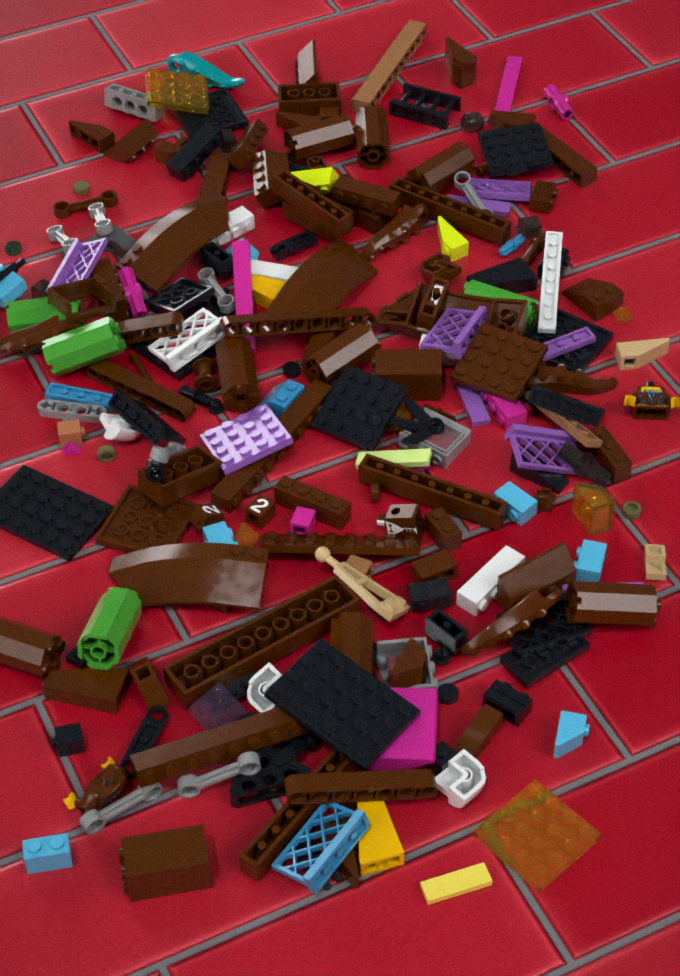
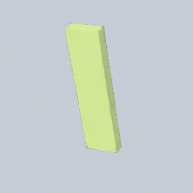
[355,448,432,470]

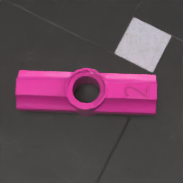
[544,84,574,121]
[118,266,147,318]

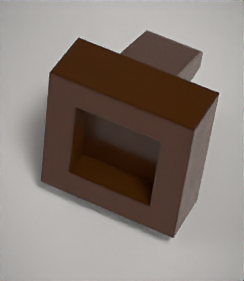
[535,487,556,513]

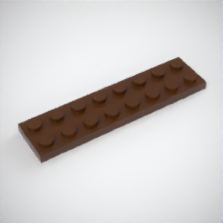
[260,531,420,556]

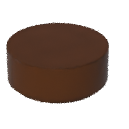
[369,483,380,502]

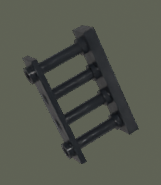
[389,83,461,130]

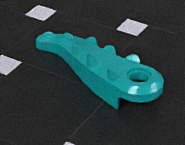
[166,51,245,89]

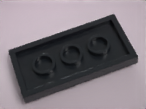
[500,618,590,689]

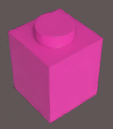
[290,506,316,535]

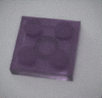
[188,681,248,730]

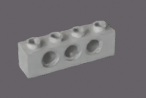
[104,83,164,122]

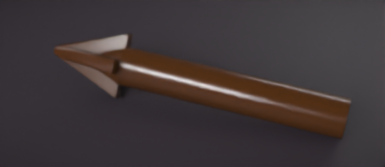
[131,353,152,381]

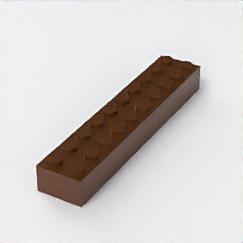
[163,575,360,710]

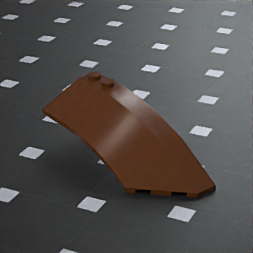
[116,193,230,293]

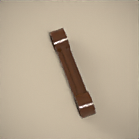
[53,190,118,219]

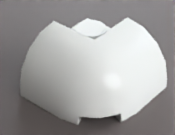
[99,413,141,442]
[247,662,282,713]
[435,749,486,808]

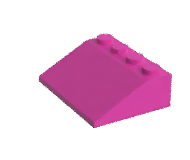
[369,687,438,771]

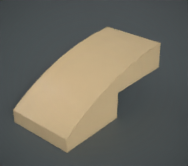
[644,544,667,581]

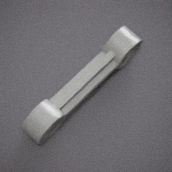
[454,171,494,214]
[88,203,113,235]
[46,225,77,255]
[198,267,235,314]
[149,441,186,463]
[177,752,261,798]
[79,782,163,835]

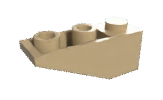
[615,338,670,370]

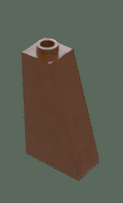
[41,668,131,715]

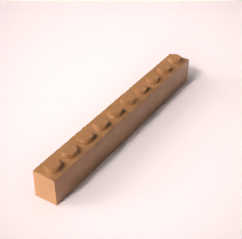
[351,20,426,113]

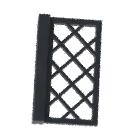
[527,384,606,427]
[107,389,187,444]
[496,592,592,657]

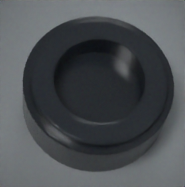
[283,361,301,378]
[438,683,458,705]

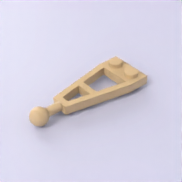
[315,546,411,622]

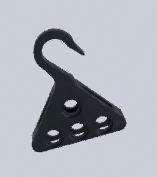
[229,713,311,808]

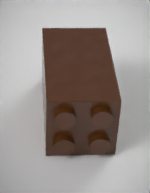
[372,349,442,401]
[118,824,213,902]

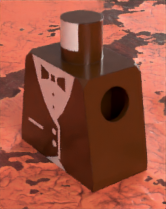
[377,504,425,542]

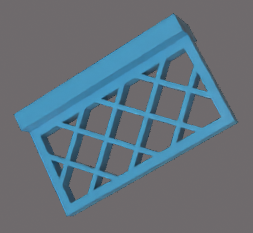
[271,803,371,894]

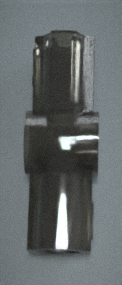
[556,441,613,488]

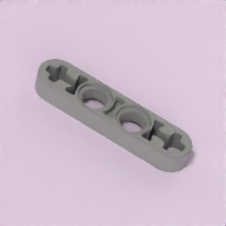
[37,399,107,423]

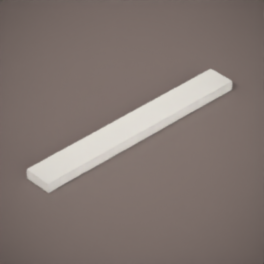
[538,231,563,334]

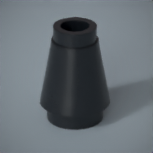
[145,459,165,482]

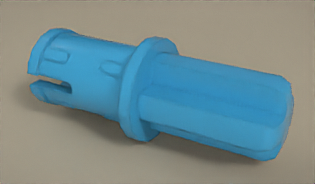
[498,234,526,257]

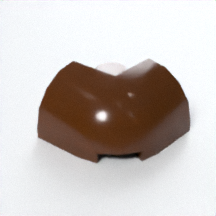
[420,252,462,286]

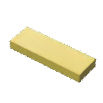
[420,862,493,905]

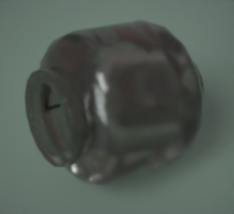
[460,112,484,133]

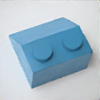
[255,379,305,419]

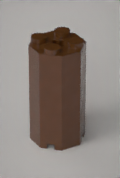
[355,106,390,170]
[283,113,356,162]
[404,141,475,192]
[302,323,381,385]
[215,336,260,414]
[565,581,661,627]
[331,612,373,675]
[0,616,66,677]

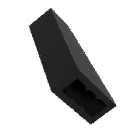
[466,257,537,293]

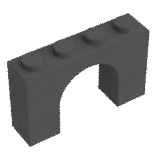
[61,225,137,278]

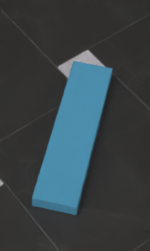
[44,382,113,412]

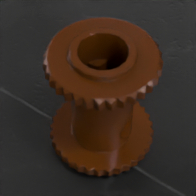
[192,357,219,393]

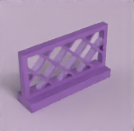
[45,238,109,294]
[420,306,487,359]
[504,423,585,476]

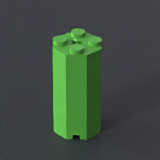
[463,280,540,335]
[5,297,84,332]
[42,316,127,377]
[77,587,142,670]

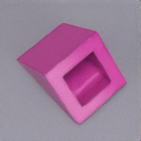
[63,441,81,456]

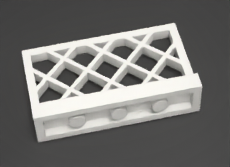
[148,308,228,372]

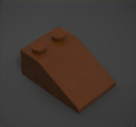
[445,37,477,89]
[562,278,624,322]

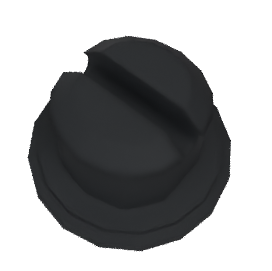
[208,398,224,414]
[432,647,451,665]

